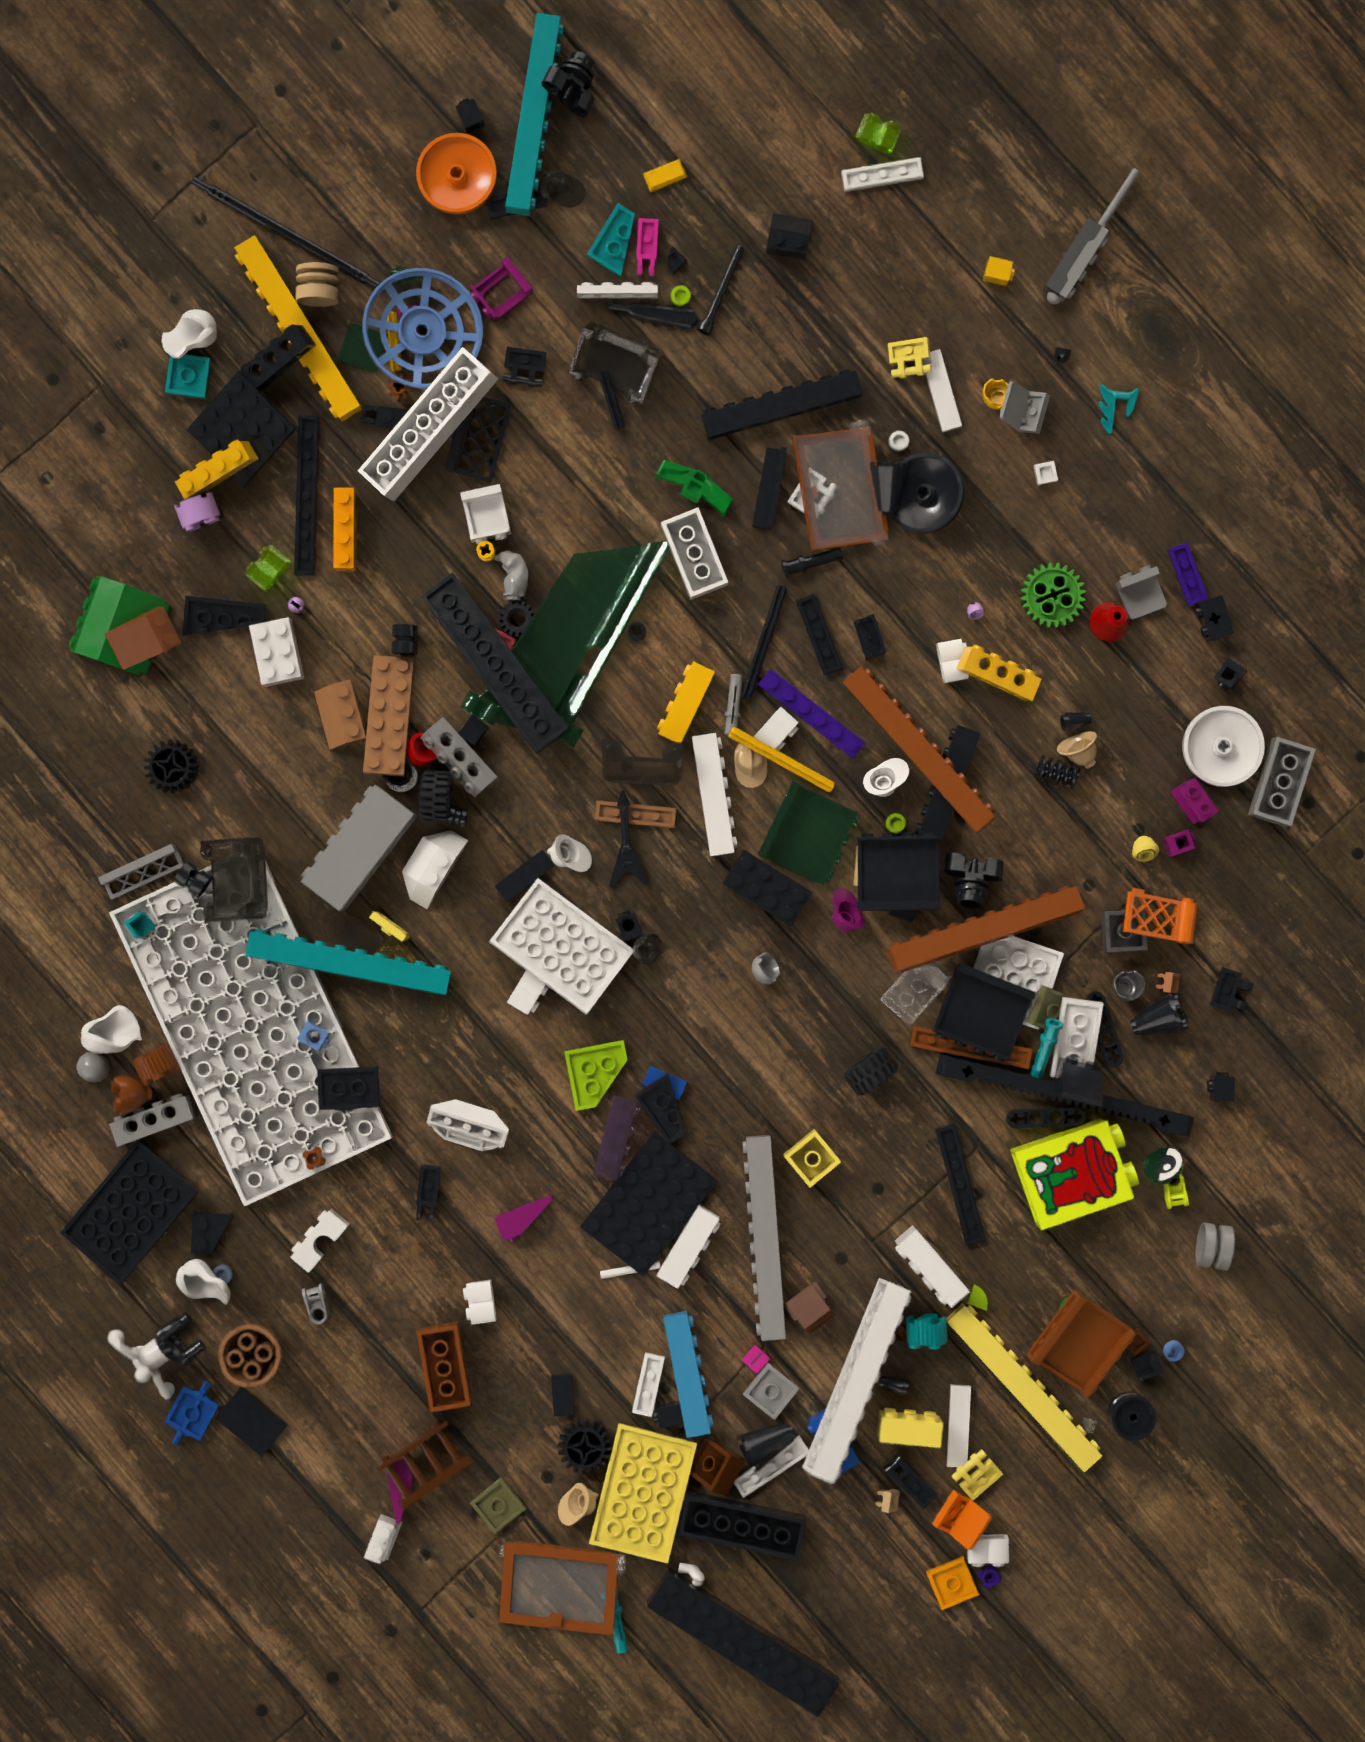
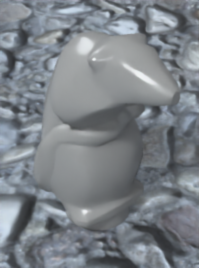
[494,551,528,602]

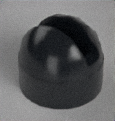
[1054,347,1072,363]

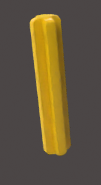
[387,312,402,372]

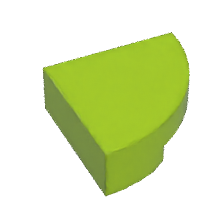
[967,1284,988,1311]

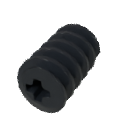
[1035,755,1080,790]

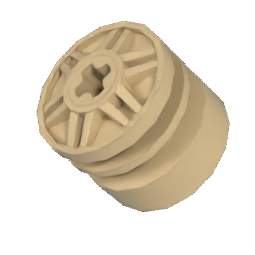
[295,262,338,307]

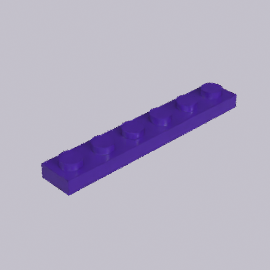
[758,669,865,759]

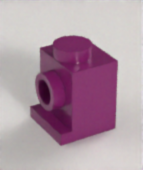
[1162,829,1196,857]

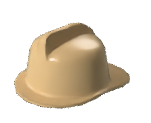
[734,744,767,788]
[558,1483,599,1526]

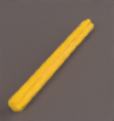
[728,727,835,792]

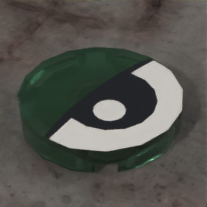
[1143,1147,1184,1185]

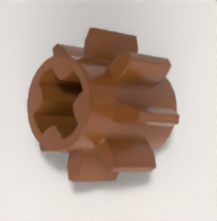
[387,375,413,401]

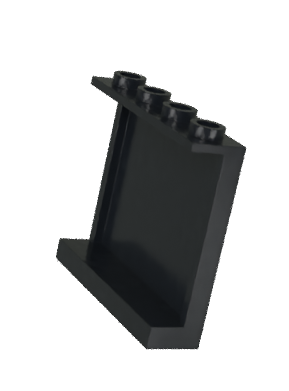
[857,832,940,911]
[932,963,1036,1062]

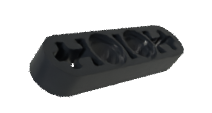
[1086,991,1123,1067]
[1006,1107,1085,1128]

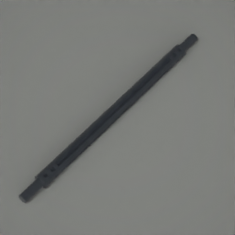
[191,177,385,292]

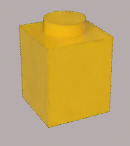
[983,256,1015,286]

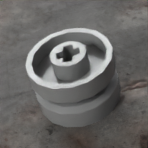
[1195,1222,1234,1271]

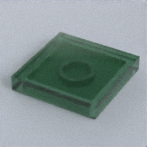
[337,322,388,373]

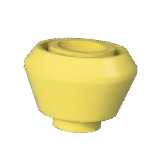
[1132,836,1159,862]

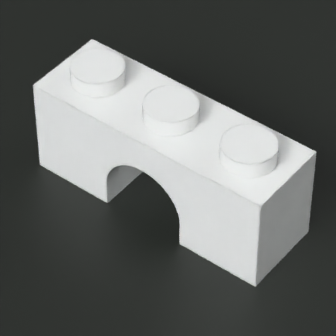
[290,1208,350,1273]

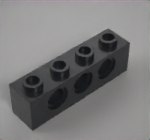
[240,324,316,392]

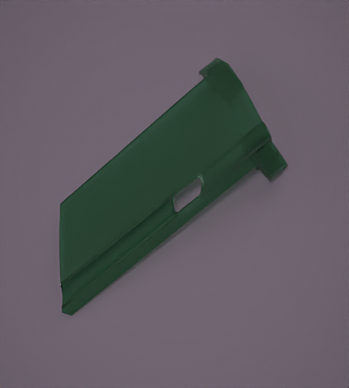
[460,541,670,748]

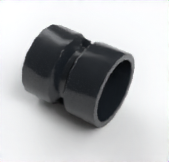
[391,624,418,655]
[174,861,213,898]

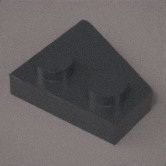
[191,1212,233,1254]

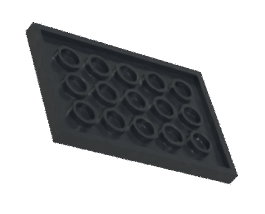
[580,1131,718,1277]
[60,1139,200,1286]

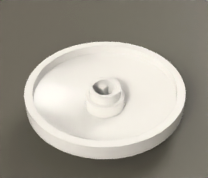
[1182,706,1265,787]

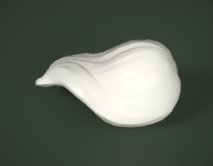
[161,309,217,359]
[81,1005,142,1054]
[176,1259,231,1305]

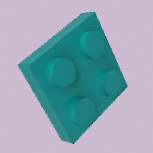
[165,355,211,399]

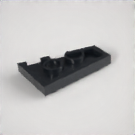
[634,1072,685,1145]

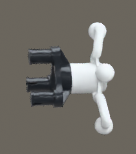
[108,1312,207,1400]

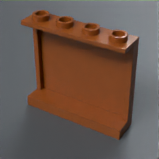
[1027,1289,1136,1398]

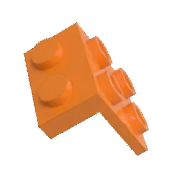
[932,1489,992,1550]

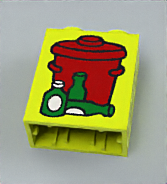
[1010,1118,1139,1230]

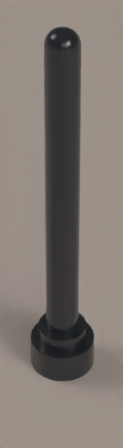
[696,245,744,336]

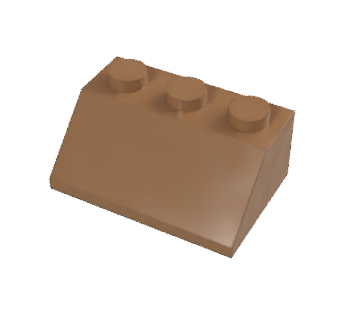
[314,679,367,750]

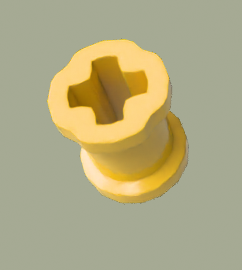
[476,541,496,562]

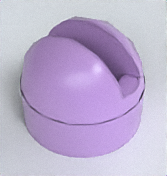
[288,597,305,614]
[967,602,984,620]

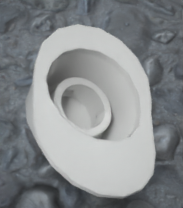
[863,758,909,797]
[547,834,592,872]

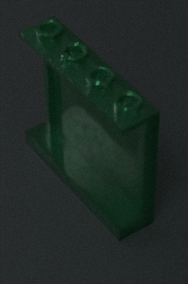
[758,781,860,885]

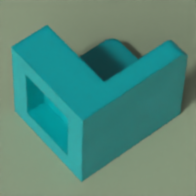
[124,911,156,939]

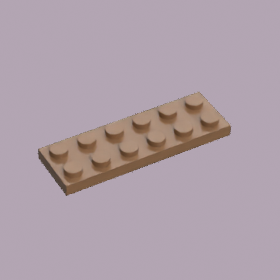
[363,655,414,777]

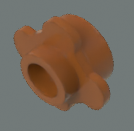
[302,1146,326,1170]

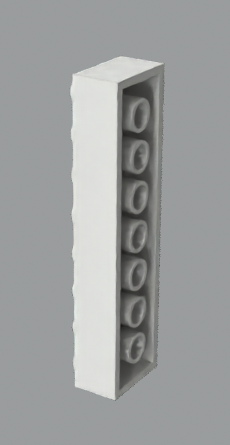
[358,347,498,501]

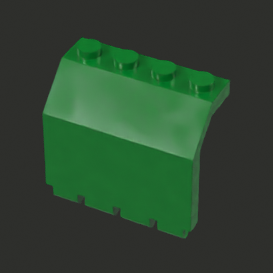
[69,576,171,675]

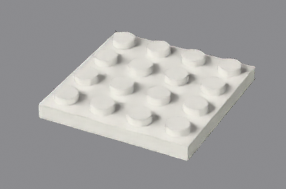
[973,936,1064,1030]

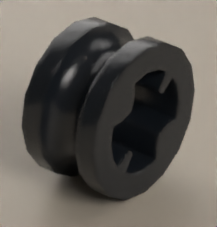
[628,622,646,641]

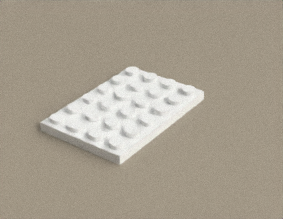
[489,878,635,1015]

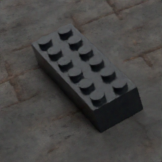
[678,1490,806,1560]

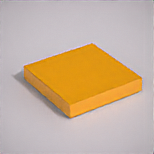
[926,1556,979,1610]

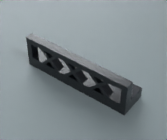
[752,447,787,530]

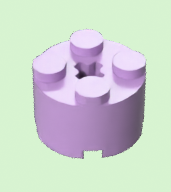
[174,492,221,531]

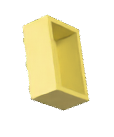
[877,1407,943,1448]

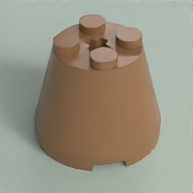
[218,1324,281,1387]

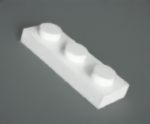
[632,1352,665,1417]

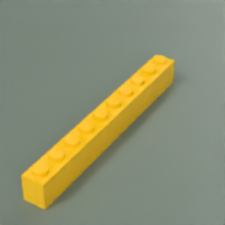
[234,235,362,422]

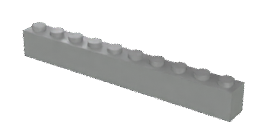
[742,1135,786,1341]

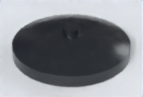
[890,453,965,534]

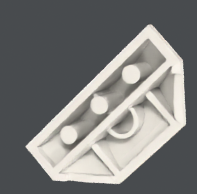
[402,830,468,909]
[426,1099,509,1151]

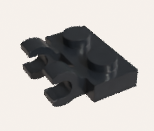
[1209,967,1254,1012]

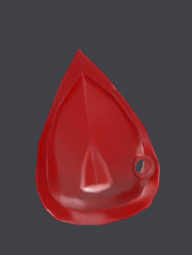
[406,733,447,766]

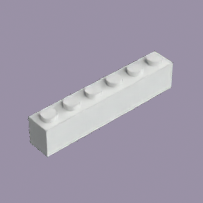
[692,733,738,857]

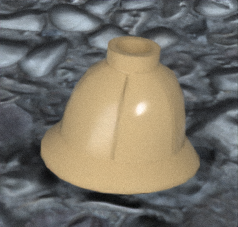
[1057,732,1097,769]

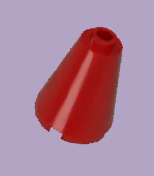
[1089,602,1130,642]

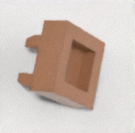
[1156,972,1180,993]

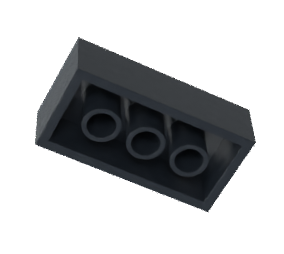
[722,850,812,926]

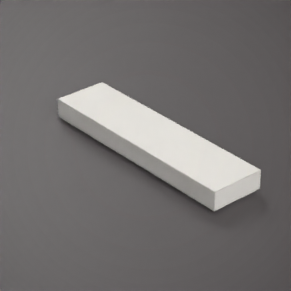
[841,157,924,192]
[923,349,962,433]
[946,1384,971,1467]
[734,1435,809,1498]

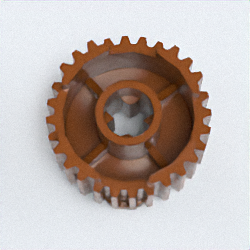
[132,1044,181,1086]

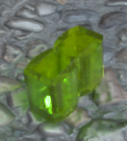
[854,113,902,155]
[245,545,291,592]

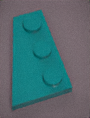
[586,203,635,277]

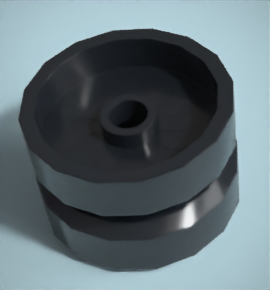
[1107,1391,1156,1441]

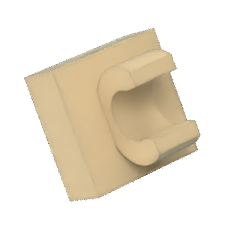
[876,1489,900,1513]

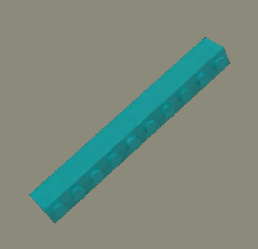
[505,13,564,216]
[245,929,451,996]

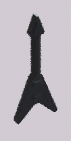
[609,790,648,887]

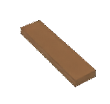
[595,800,677,828]

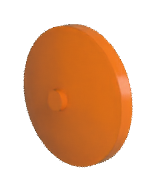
[416,133,497,214]

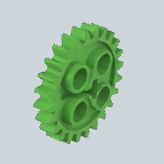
[1020,562,1086,628]

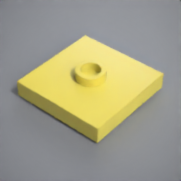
[369,912,410,942]

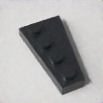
[182,596,267,636]

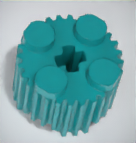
[906,1313,947,1349]

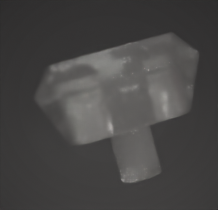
[1082,1418,1097,1433]

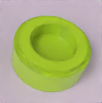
[671,286,691,307]
[885,813,906,834]

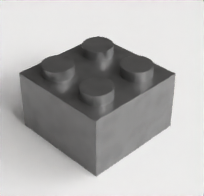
[1101,909,1148,952]

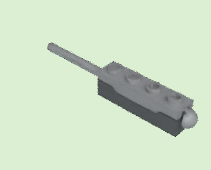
[1043,168,1140,305]

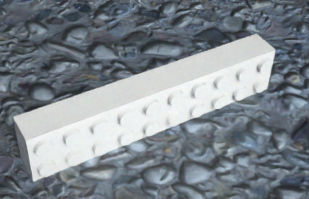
[802,1278,911,1483]

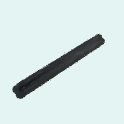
[741,585,787,700]

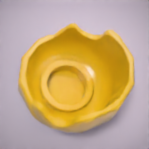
[982,378,1008,410]

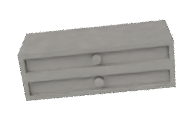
[301,785,418,911]

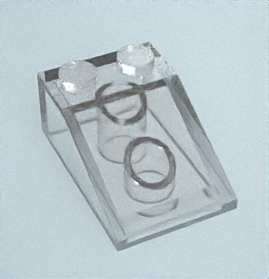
[879,962,953,1026]

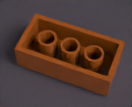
[417,1321,472,1412]

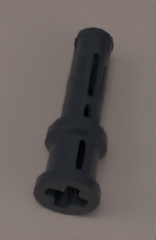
[781,547,843,578]

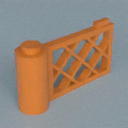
[1123,888,1198,944]

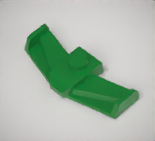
[654,460,734,518]

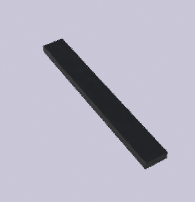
[294,415,319,576]

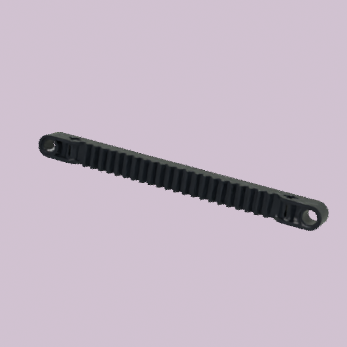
[935,1054,1195,1137]

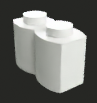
[936,639,969,684]
[754,707,799,751]
[507,970,549,1015]
[463,1280,497,1325]
[967,1534,1009,1567]

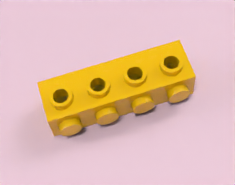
[175,440,258,499]

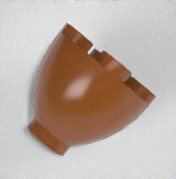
[111,1075,152,1115]

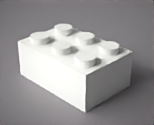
[249,617,304,687]

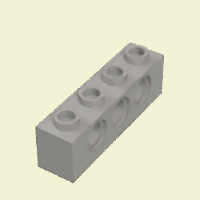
[420,717,497,797]
[109,1093,197,1147]

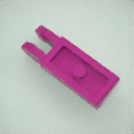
[636,218,659,276]

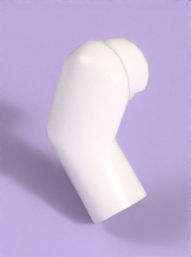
[678,1562,705,1587]

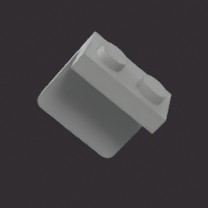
[1000,381,1050,434]
[1115,565,1167,620]

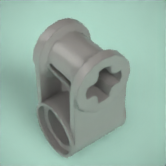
[302,1283,330,1324]

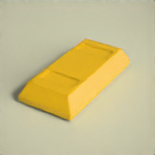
[643,159,687,193]

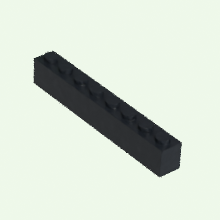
[701,369,863,441]

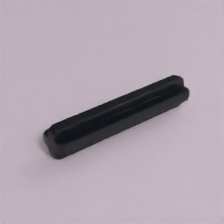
[598,370,625,430]

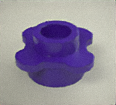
[978,1564,1002,1589]

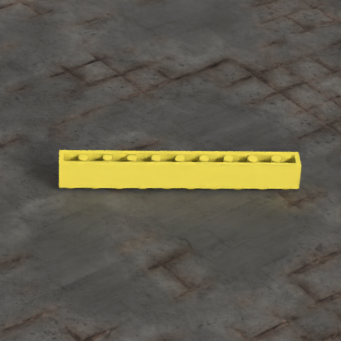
[947,1303,1102,1473]

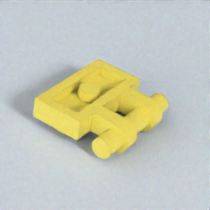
[888,337,932,379]
[951,1449,1003,1500]

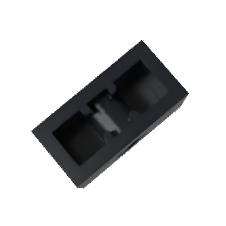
[1194,595,1234,643]

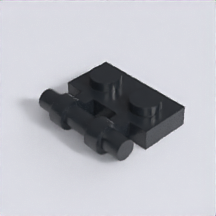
[502,346,547,388]

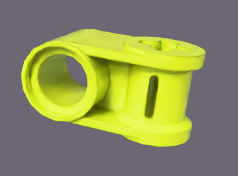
[1163,1172,1189,1209]

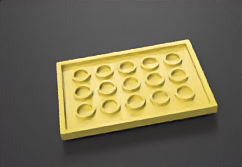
[589,1423,697,1563]

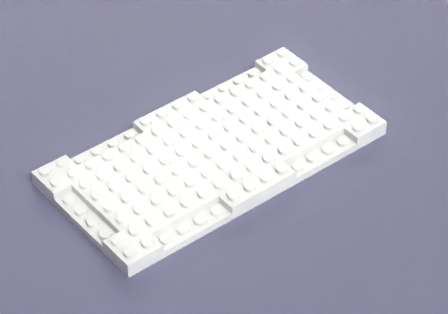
[109,845,393,1207]

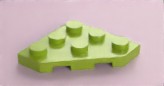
[564,1040,628,1111]

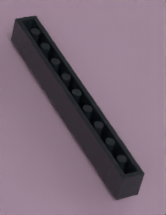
[888,725,981,923]

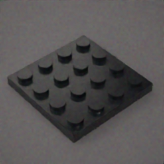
[187,371,297,487]

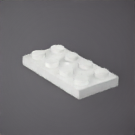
[1050,997,1103,1077]

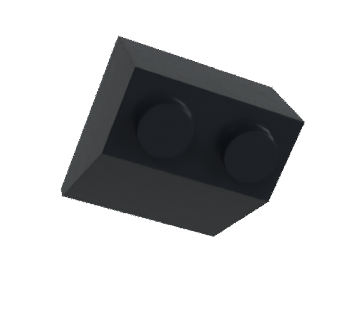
[766,213,812,260]

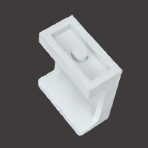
[460,484,511,544]

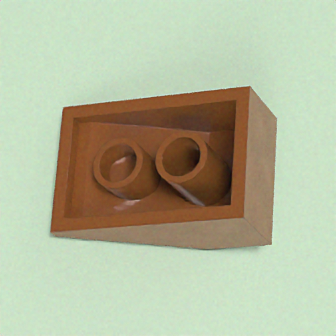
[104,606,181,670]

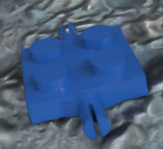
[164,1380,220,1446]

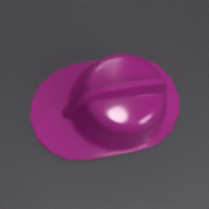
[832,888,865,934]

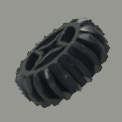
[144,739,199,794]
[557,1418,612,1474]

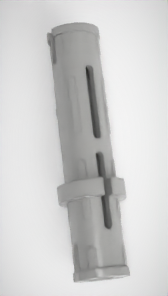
[724,674,743,735]

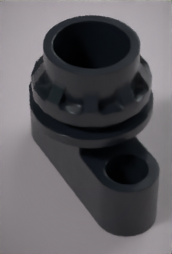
[541,51,595,117]
[944,853,1004,909]

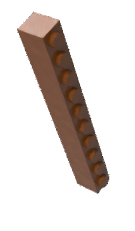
[843,666,996,834]
[886,885,1085,975]

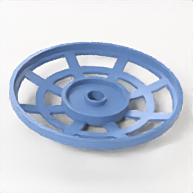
[362,268,483,389]

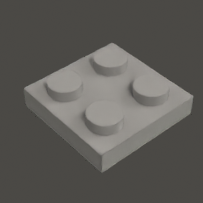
[743,1362,800,1420]

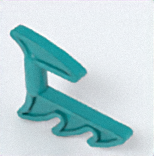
[1098,384,1139,435]

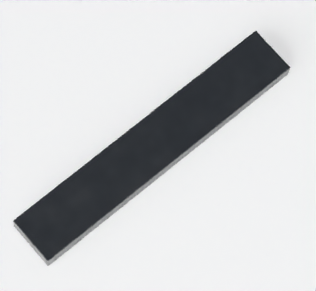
[935,1124,986,1246]

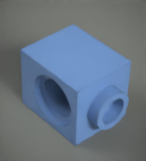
[297,1021,331,1051]

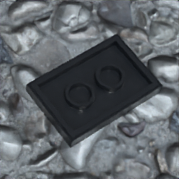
[317,1066,381,1110]
[215,1386,288,1457]

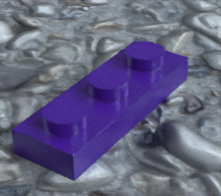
[1167,542,1208,606]

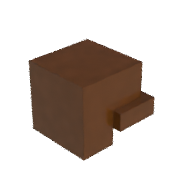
[783,1281,836,1334]

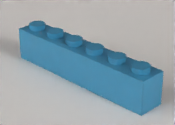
[663,1311,714,1438]

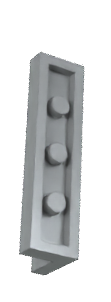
[98,844,184,900]

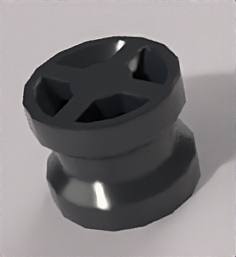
[448,805,468,828]

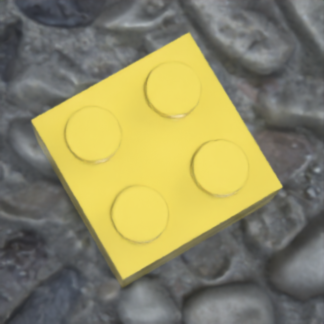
[783,1129,841,1188]

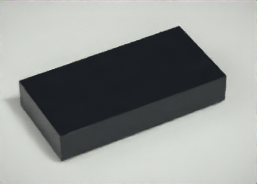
[551,1373,574,1417]

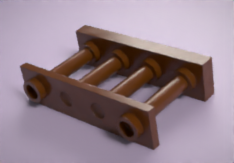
[376,1420,472,1510]

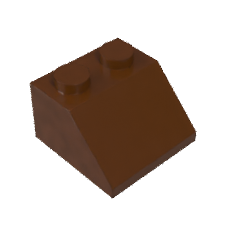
[690,1436,746,1496]

